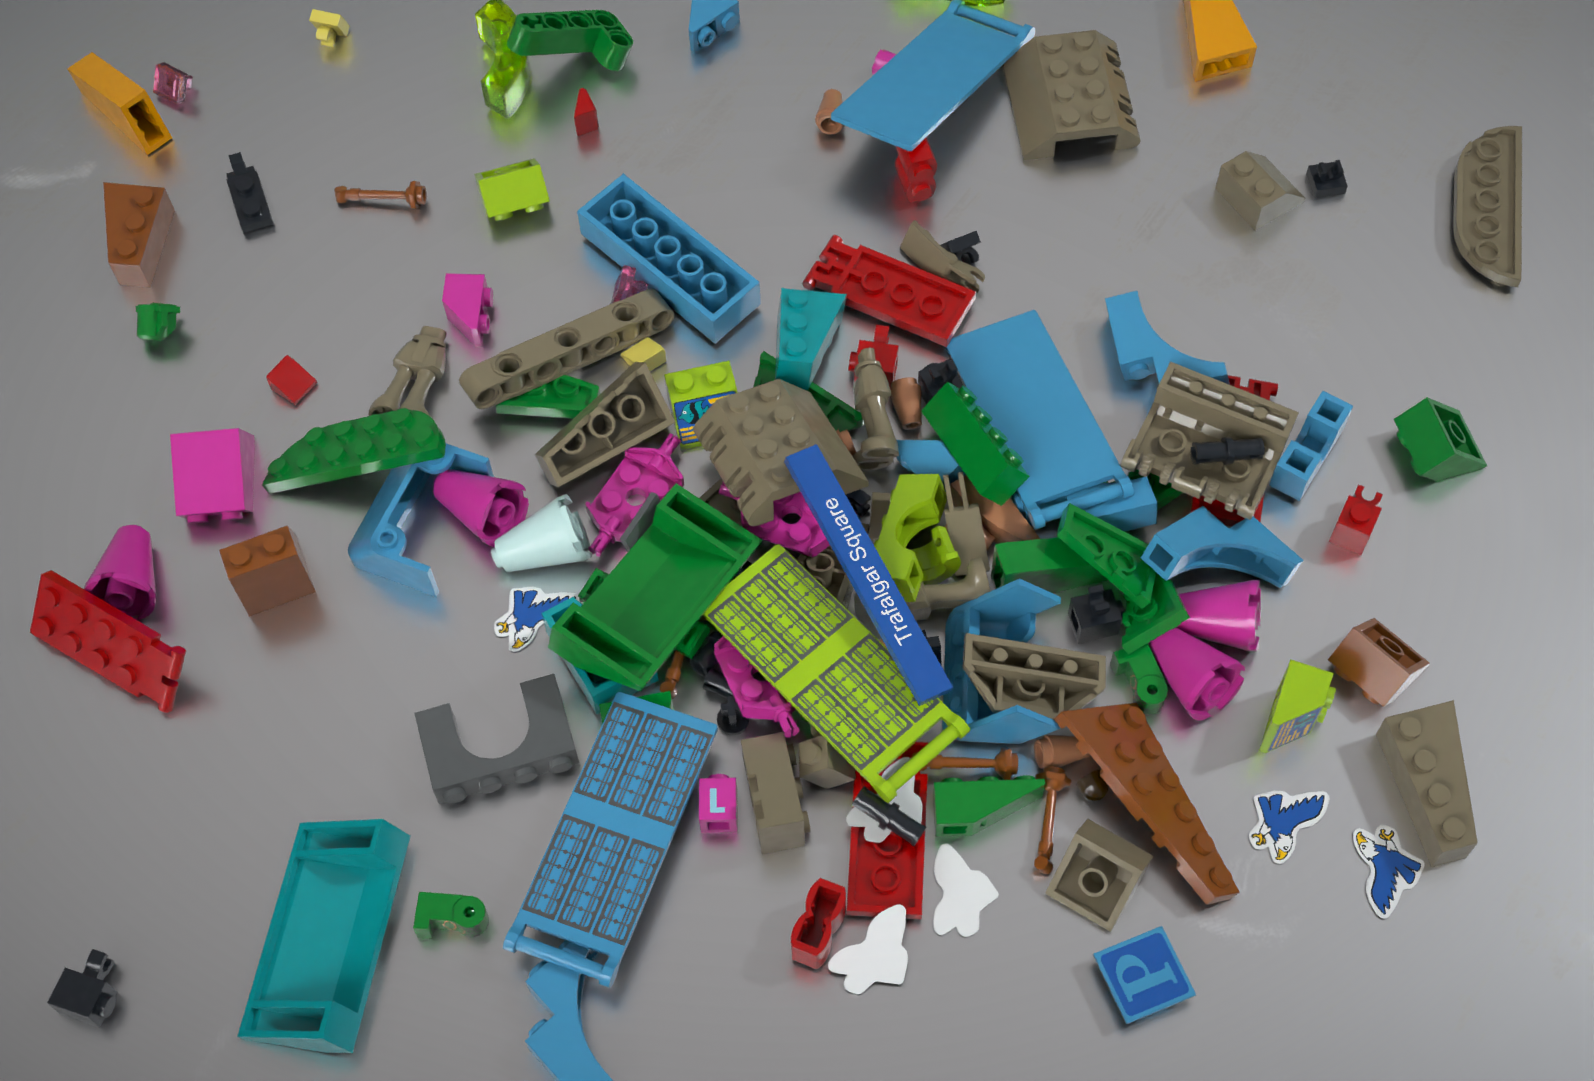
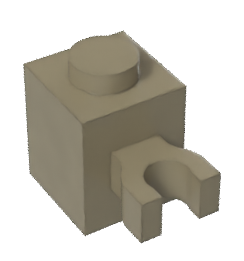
[799,725,856,789]

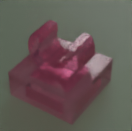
[153,62,193,105]
[611,265,648,304]

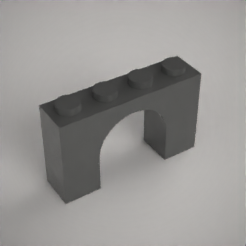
[414,673,579,804]

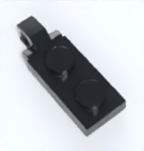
[226,152,274,234]

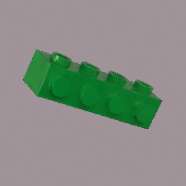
[921,381,1030,506]

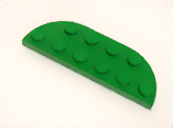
[262,408,446,494]

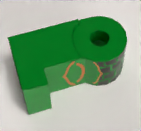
[1110,643,1168,715]
[413,892,489,939]

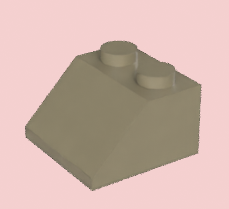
[1215,151,1306,231]
[1045,819,1153,932]

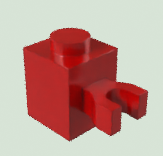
[848,325,899,390]
[1329,484,1383,555]

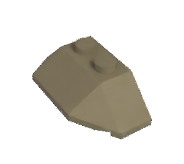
[963,633,1106,720]

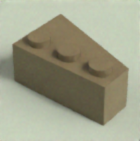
[741,732,811,854]

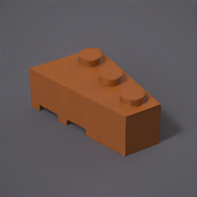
[103,182,175,288]

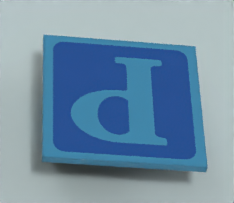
[1093,926,1196,1025]

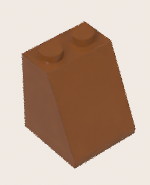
[219,525,316,617]

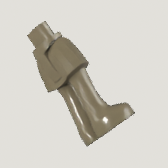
[368,326,447,417]
[853,348,899,471]
[906,557,990,620]

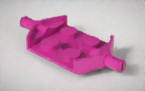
[585,433,684,557]
[719,482,830,557]
[714,636,800,738]

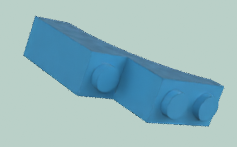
[1105,291,1230,385]
[1012,476,1157,531]
[1141,506,1304,588]
[525,940,613,1081]

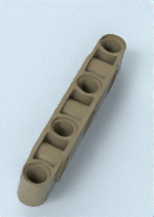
[459,289,675,409]

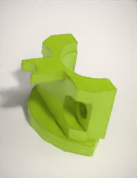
[909,525,961,585]

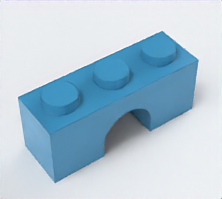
[1269,391,1353,501]

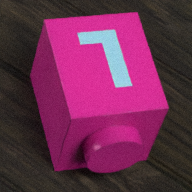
[699,774,738,833]

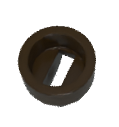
[1076,769,1109,801]

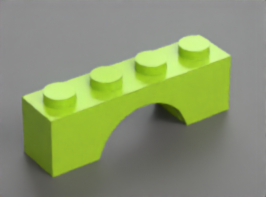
[874,474,947,602]

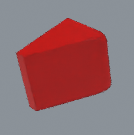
[574,88,599,136]
[266,355,317,405]

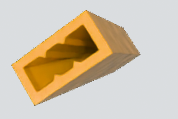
[1183,0,1257,82]
[67,52,172,155]

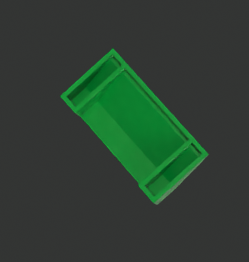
[548,483,762,691]

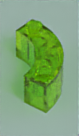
[475,0,530,119]

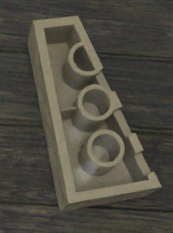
[534,362,676,487]
[1376,700,1478,867]

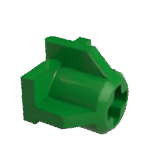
[135,302,180,341]

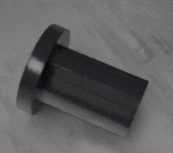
[717,696,749,736]

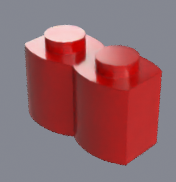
[895,137,937,202]
[791,878,846,969]

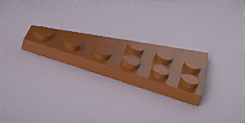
[1054,703,1240,905]

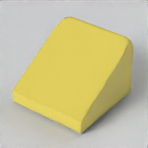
[621,337,667,372]

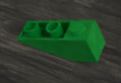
[933,775,1045,837]

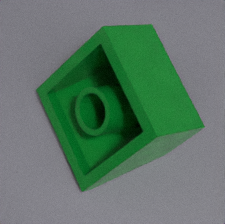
[1394,397,1487,481]

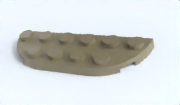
[1453,126,1522,287]

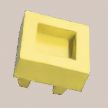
[309,9,350,47]

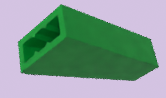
[991,537,1108,594]

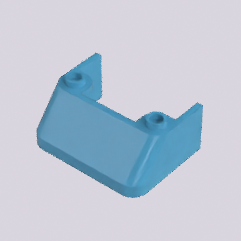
[348,443,494,597]
[942,578,1061,744]

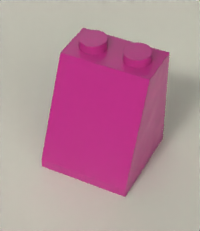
[170,428,255,523]

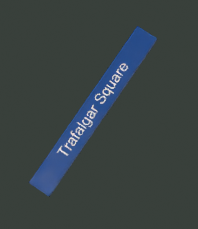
[784,444,953,706]

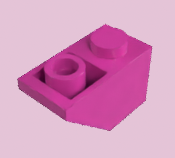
[442,273,493,347]

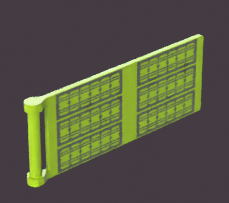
[703,544,970,803]

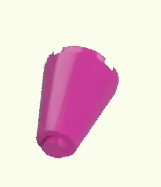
[433,469,529,547]
[84,525,156,620]
[1176,580,1261,652]
[1148,628,1245,720]

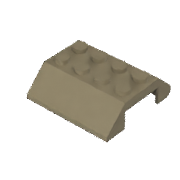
[1003,30,1141,160]
[1120,361,1299,520]
[693,379,869,526]

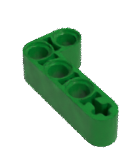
[507,10,633,71]

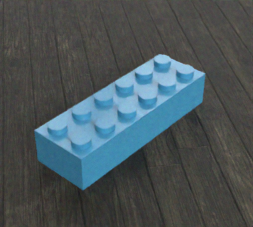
[577,173,761,344]

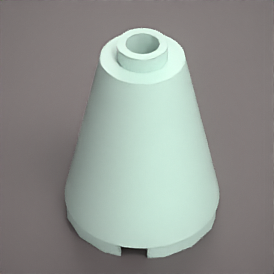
[491,494,592,572]

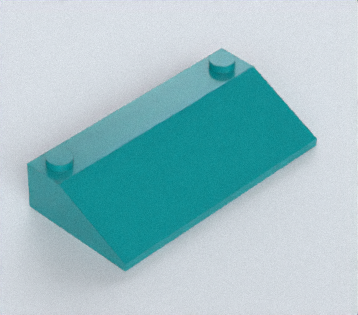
[237,819,411,1053]

